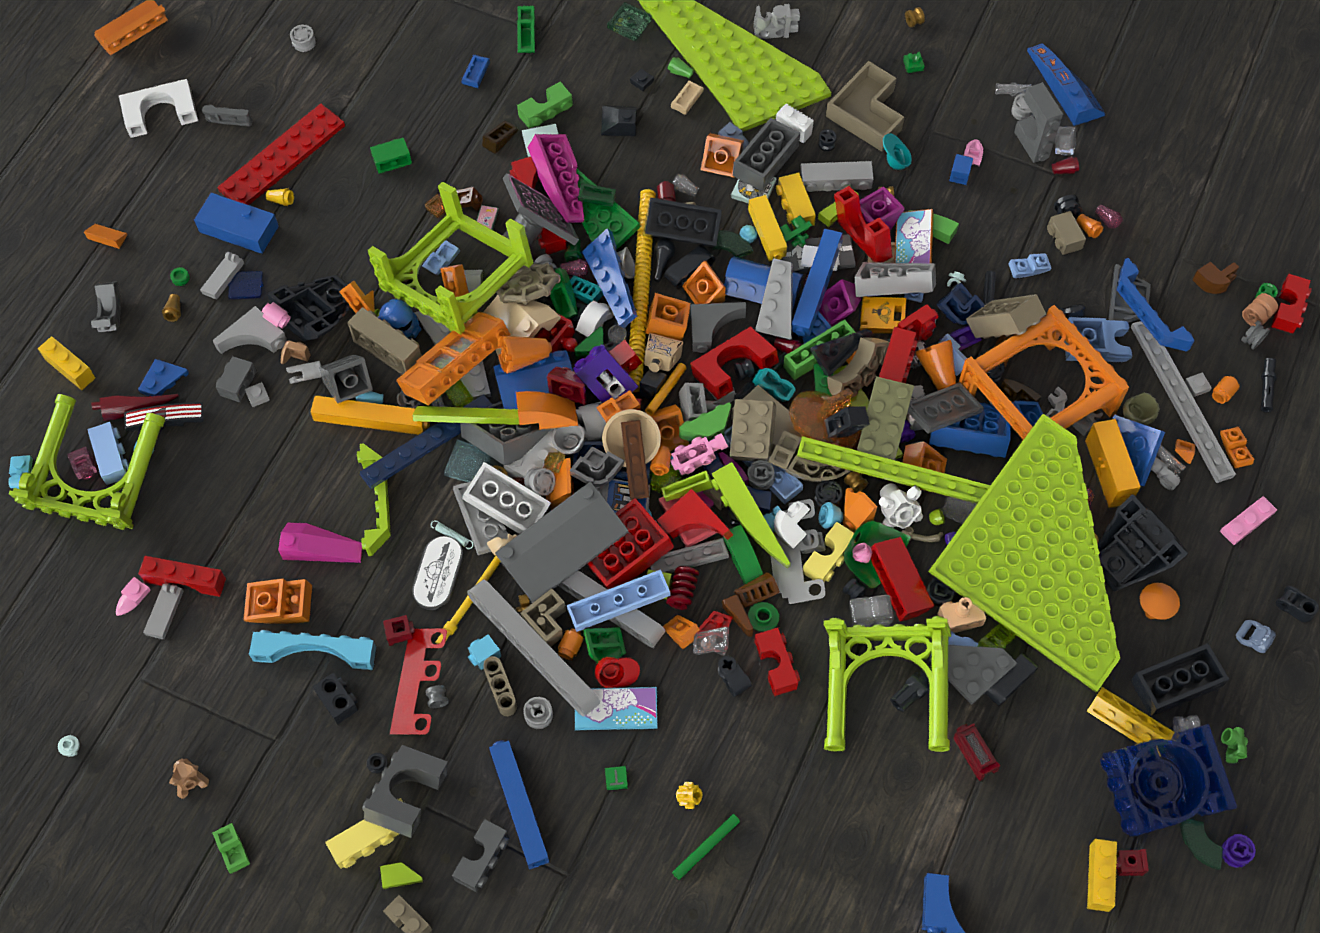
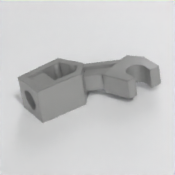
[1046,387,1067,418]

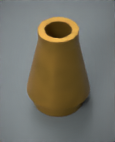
[162,294,181,322]

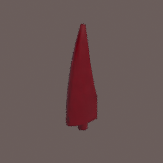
[91,394,179,421]

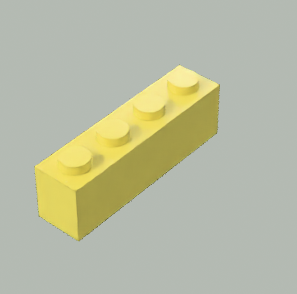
[325,798,403,869]

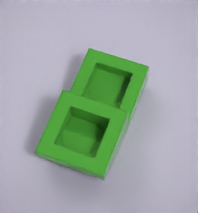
[213,823,250,874]

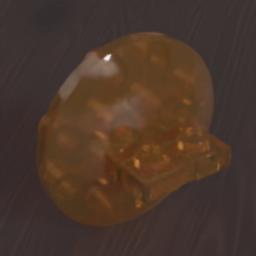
[789,388,862,448]

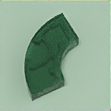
[712,230,753,258]
[1180,817,1223,870]

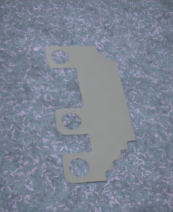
[771,499,825,604]

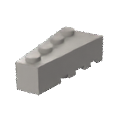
[855,262,936,297]

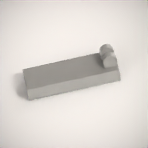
[200,252,244,300]
[143,583,184,640]

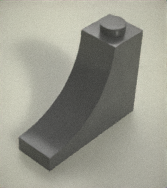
[690,302,746,353]

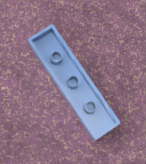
[724,425,803,504]
[567,570,670,632]

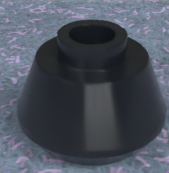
[1062,304,1086,319]

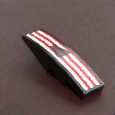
[124,402,203,431]

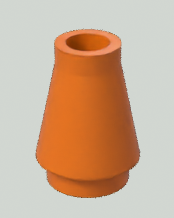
[1076,214,1103,238]

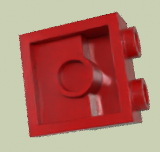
[897,304,938,343]

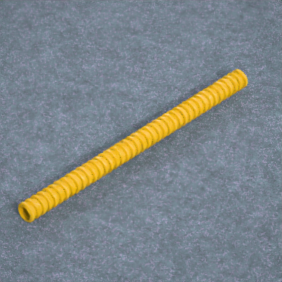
[629,189,656,392]

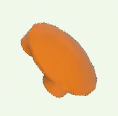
[1140,583,1180,620]

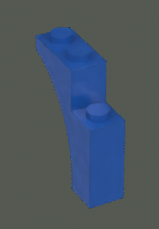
[922,873,965,933]

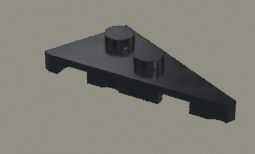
[810,329,873,376]

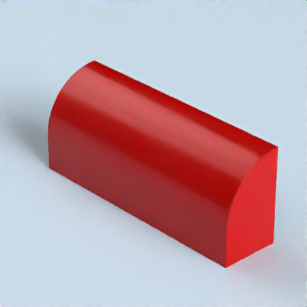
[870,537,934,622]

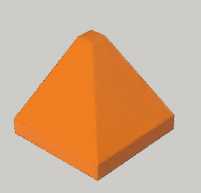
[1175,439,1195,464]

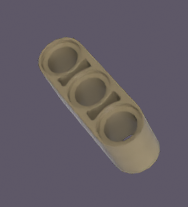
[483,656,517,716]

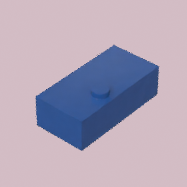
[194,193,279,254]

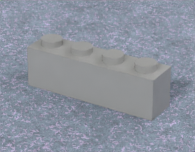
[800,161,873,192]

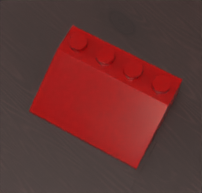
[587,498,674,590]

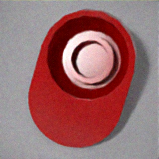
[595,657,640,688]

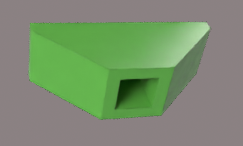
[679,402,731,442]

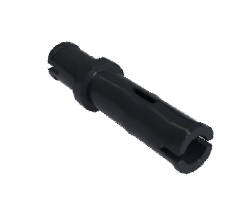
[1261,358,1277,412]

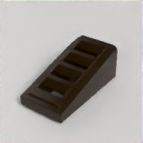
[482,120,518,154]

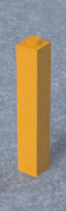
[311,396,430,435]

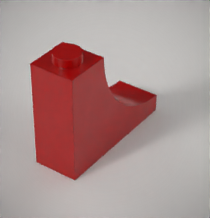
[657,489,733,540]

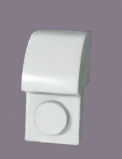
[576,301,614,337]
[774,501,810,548]

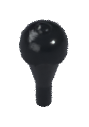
[654,239,675,282]

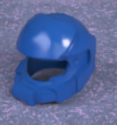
[378,299,422,339]

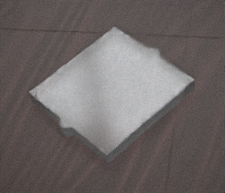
[942,497,977,524]

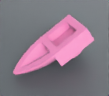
[964,139,983,166]
[116,577,151,616]

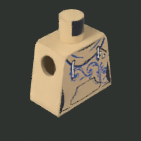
[644,333,683,372]

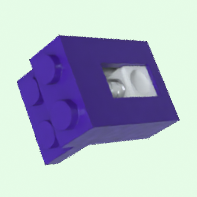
[573,344,638,403]

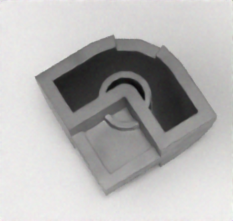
[570,446,624,487]

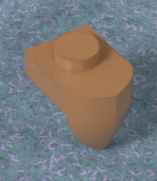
[281,341,311,364]

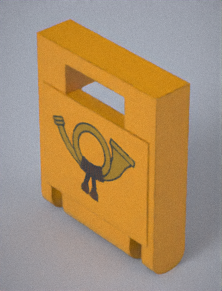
[860,297,906,334]

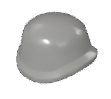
[617,247,635,279]
[551,425,585,455]

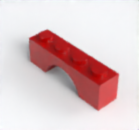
[138,556,226,597]

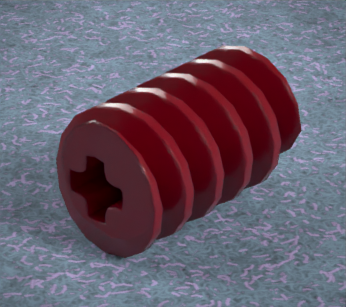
[666,566,700,610]

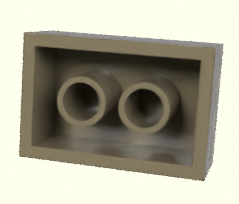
[730,399,777,462]

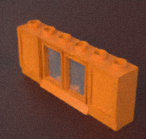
[396,312,511,406]

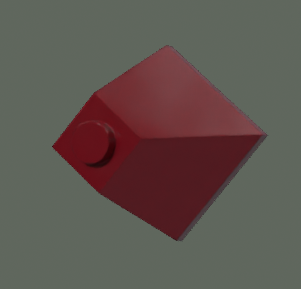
[547,366,586,405]

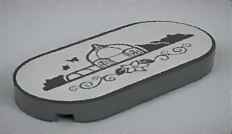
[412,536,463,610]

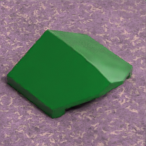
[583,627,626,663]

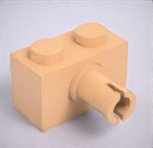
[938,597,986,633]

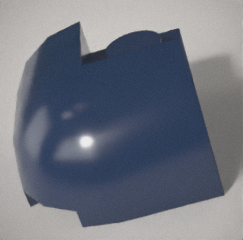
[937,282,985,325]

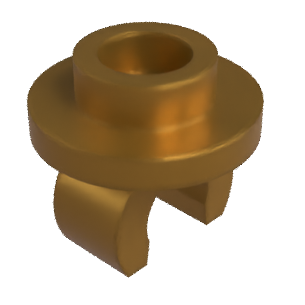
[515,594,531,613]

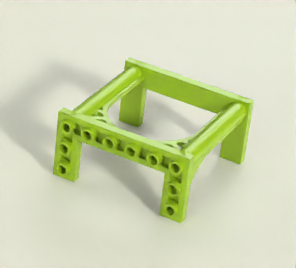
[368,182,533,335]

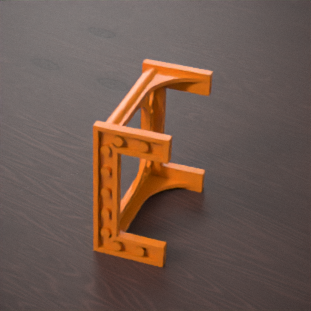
[958,305,1129,441]

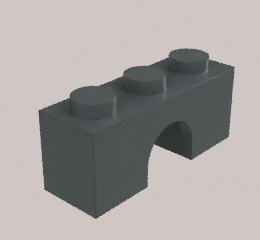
[452,819,509,892]

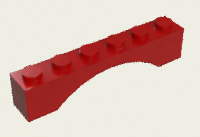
[510,156,567,254]

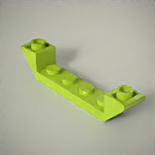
[357,443,391,556]

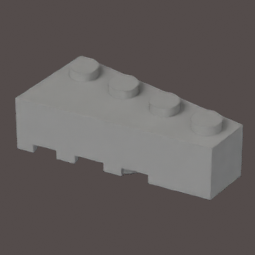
[755,258,793,340]

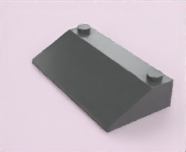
[495,482,629,603]

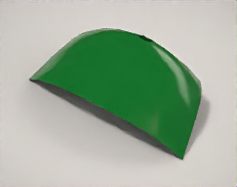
[844,521,911,588]

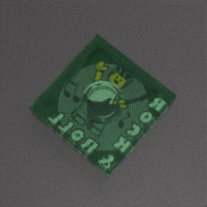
[607,2,653,41]

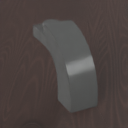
[91,281,121,332]

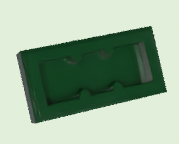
[578,183,616,207]

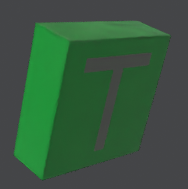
[605,766,628,790]

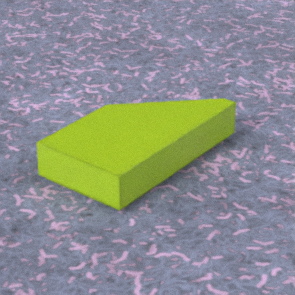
[380,862,423,889]

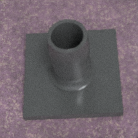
[503,173,579,247]

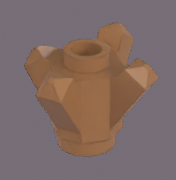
[169,759,209,799]

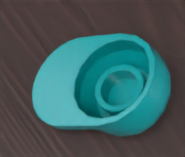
[883,133,912,170]

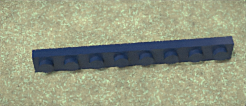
[360,394,492,489]

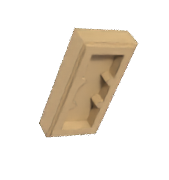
[671,81,703,115]

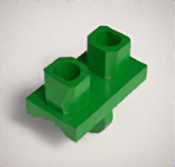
[780,215,812,248]

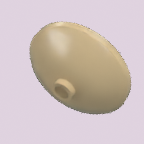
[602,409,661,467]

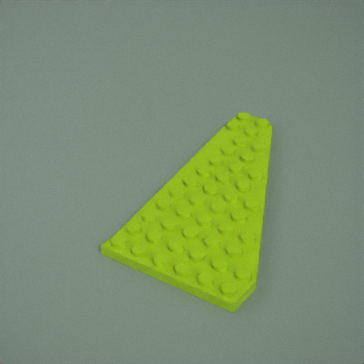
[638,0,831,132]

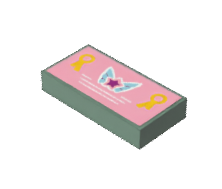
[477,205,499,230]

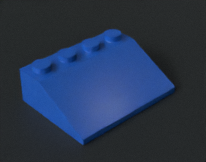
[493,350,573,409]
[929,403,1011,458]

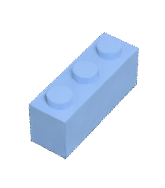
[87,422,129,485]

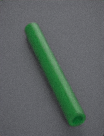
[672,814,740,880]

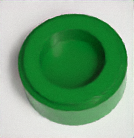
[170,267,190,286]

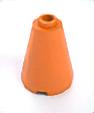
[497,336,552,373]
[915,340,956,391]

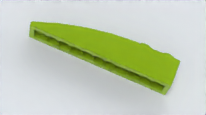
[710,462,791,568]

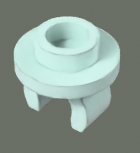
[947,271,966,287]
[58,735,80,757]

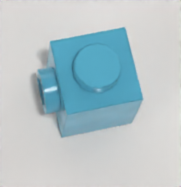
[468,635,501,670]

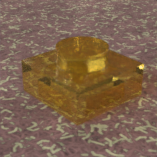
[543,452,565,473]

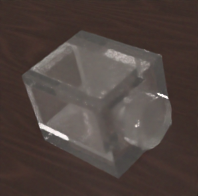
[1055,127,1076,155]

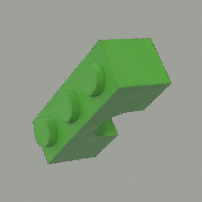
[517,82,573,129]

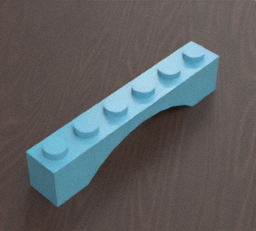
[249,630,376,670]

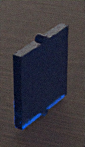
[228,271,264,299]

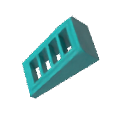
[570,276,604,305]

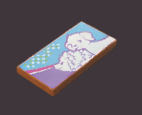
[895,209,934,264]

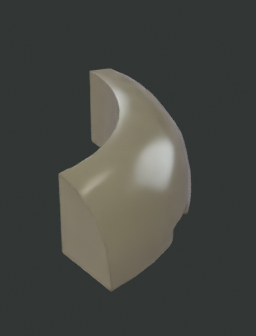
[827,337,889,401]
[784,447,850,482]

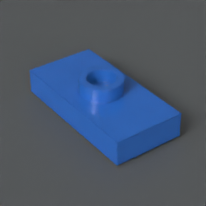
[462,55,490,88]

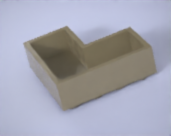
[826,61,904,152]

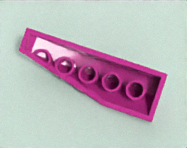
[527,134,584,223]

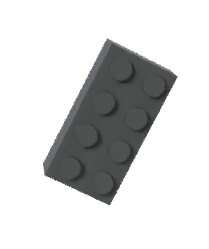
[732,118,800,191]

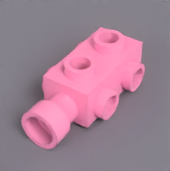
[670,433,728,475]

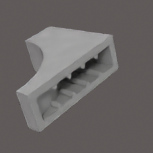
[213,306,287,354]

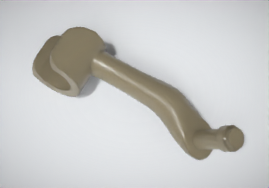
[902,527,943,542]

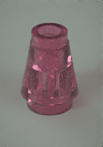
[1095,205,1123,229]
[560,259,588,277]

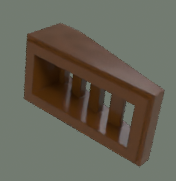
[734,572,780,608]
[722,595,753,637]

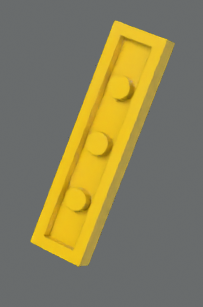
[1087,687,1175,757]

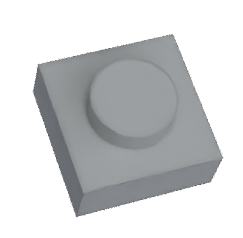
[1184,372,1212,397]
[245,382,270,407]

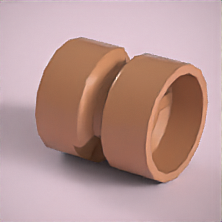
[1242,293,1278,326]

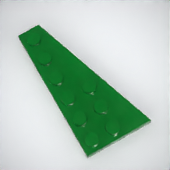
[576,168,641,250]

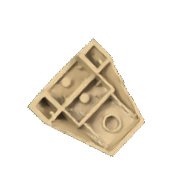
[483,289,561,355]

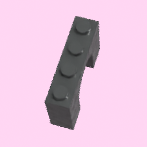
[1014,82,1063,163]
[362,745,448,838]

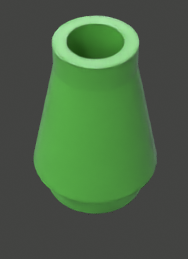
[668,57,694,79]

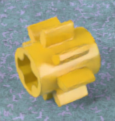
[676,782,702,809]

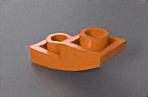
[1220,427,1254,468]

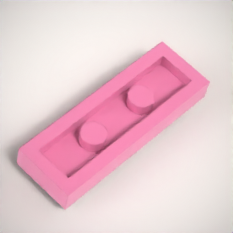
[1220,496,1277,545]

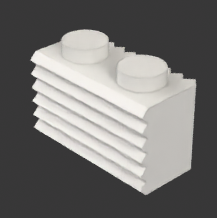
[776,104,813,143]

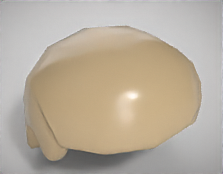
[487,534,517,555]

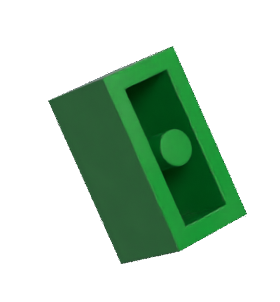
[370,137,412,174]

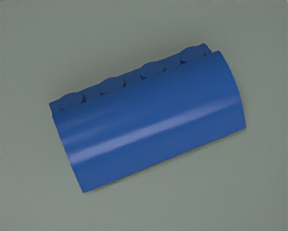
[724,257,803,309]

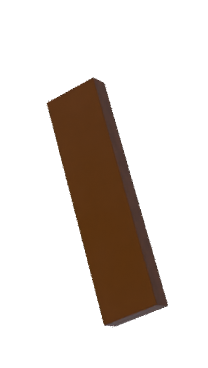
[621,420,650,500]

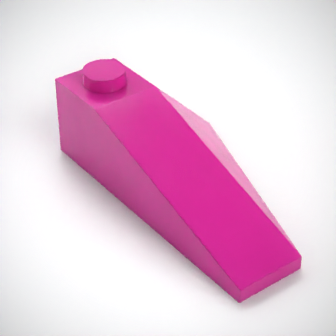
[278,523,363,563]

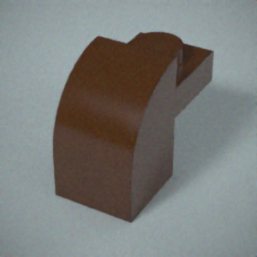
[1193,261,1239,294]

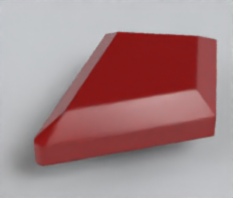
[696,611,733,636]

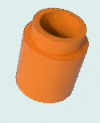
[1212,376,1239,404]
[650,446,672,476]
[558,628,584,660]

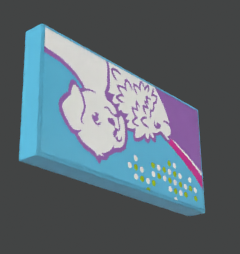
[575,687,657,730]

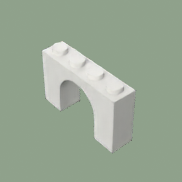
[119,79,198,138]

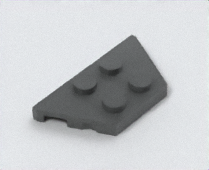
[1108,264,1151,323]

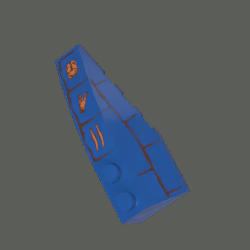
[1027,44,1105,126]

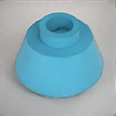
[819,502,843,529]

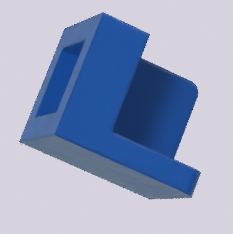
[949,154,973,185]

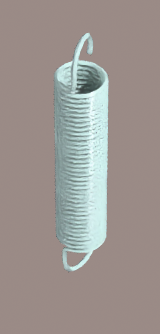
[431,521,473,549]

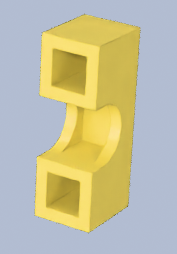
[803,522,856,582]

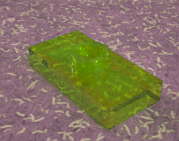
[445,380,474,407]

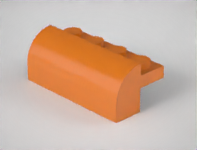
[94,0,168,55]

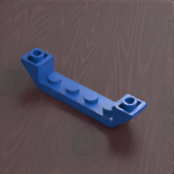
[1117,258,1194,351]

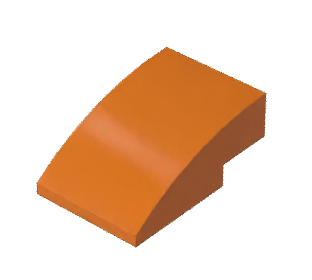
[516,391,578,430]
[244,579,312,624]

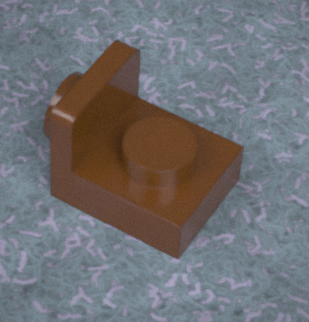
[457,187,483,211]

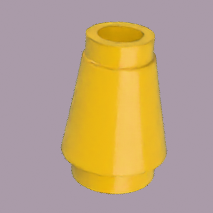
[266,188,294,206]

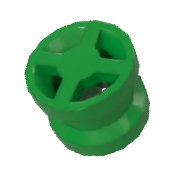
[1255,283,1278,298]

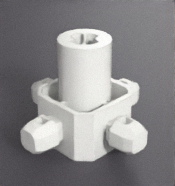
[879,483,923,529]

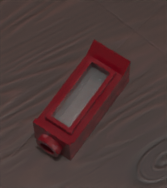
[953,723,1001,781]

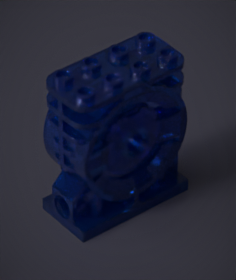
[1100,724,1237,836]

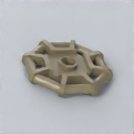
[496,263,560,305]

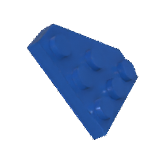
[1113,414,1165,486]

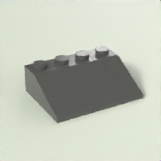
[460,401,551,465]

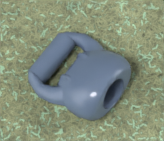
[1236,620,1276,653]

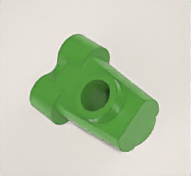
[1221,727,1248,763]

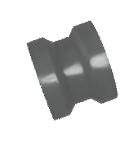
[425,685,449,708]

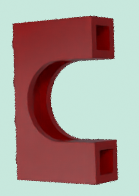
[834,186,893,263]
[690,326,779,400]

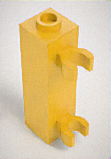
[748,195,787,261]

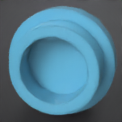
[740,225,758,243]

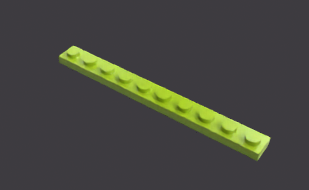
[797,436,991,504]

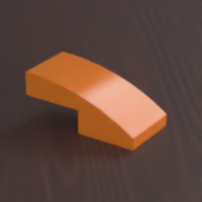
[596,390,641,423]

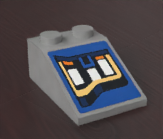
[594,479,650,513]

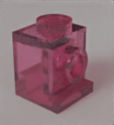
[67,447,97,480]

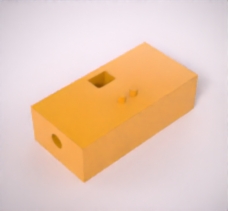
[1085,419,1140,508]

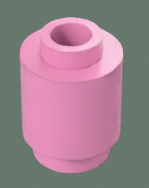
[262,302,291,329]

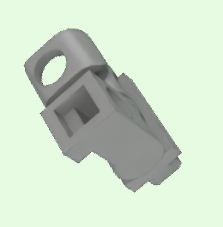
[753,4,800,39]

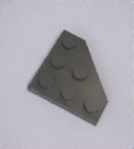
[929,645,1017,705]

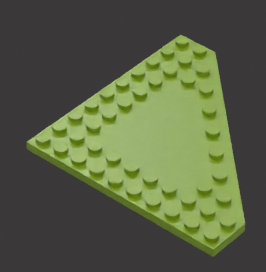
[928,414,1120,692]

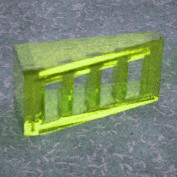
[977,623,1017,649]

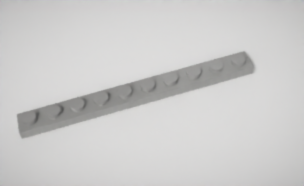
[1131,321,1236,483]

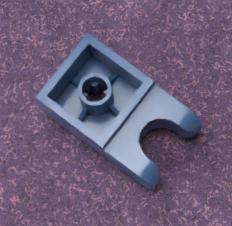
[1064,317,1132,362]

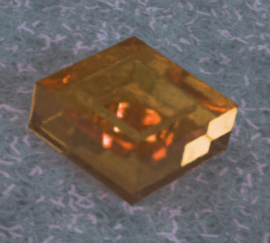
[424,194,445,218]

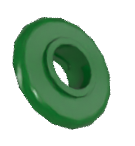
[748,602,779,632]

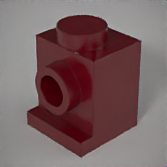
[383,615,415,646]
[1116,849,1149,876]

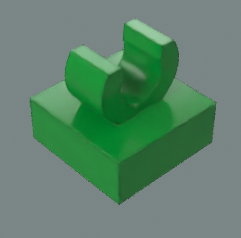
[903,52,924,73]

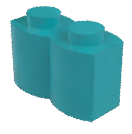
[752,368,796,402]

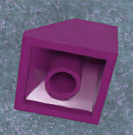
[860,186,904,230]
[819,279,861,326]

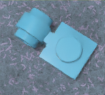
[9,455,33,489]

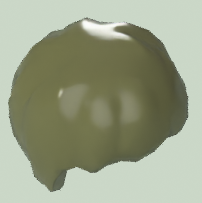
[1123,392,1160,425]

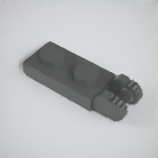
[202,105,253,126]

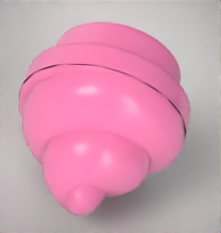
[852,543,872,563]

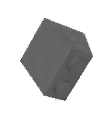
[319,355,373,403]

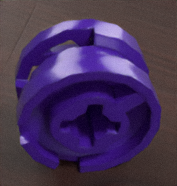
[1221,834,1256,868]

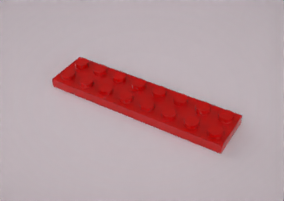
[218,104,345,205]

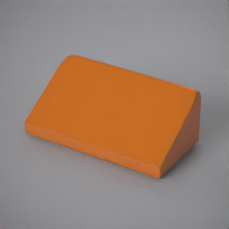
[84,224,127,249]
[440,265,469,297]

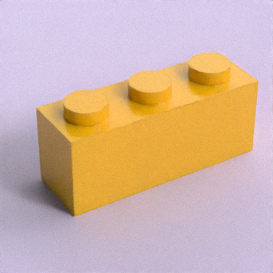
[776,173,816,230]
[38,336,95,390]
[1087,839,1117,912]

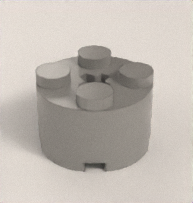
[576,401,606,442]

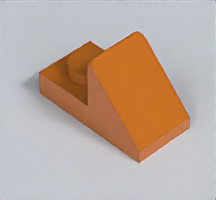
[339,281,375,313]
[663,615,700,649]

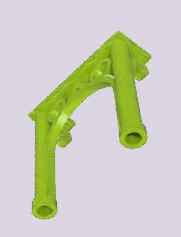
[9,394,165,530]
[824,616,952,752]

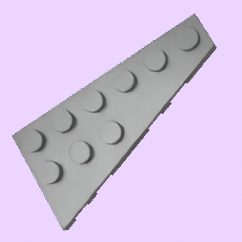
[414,311,491,401]

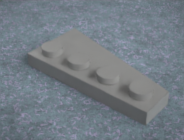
[453,481,508,555]

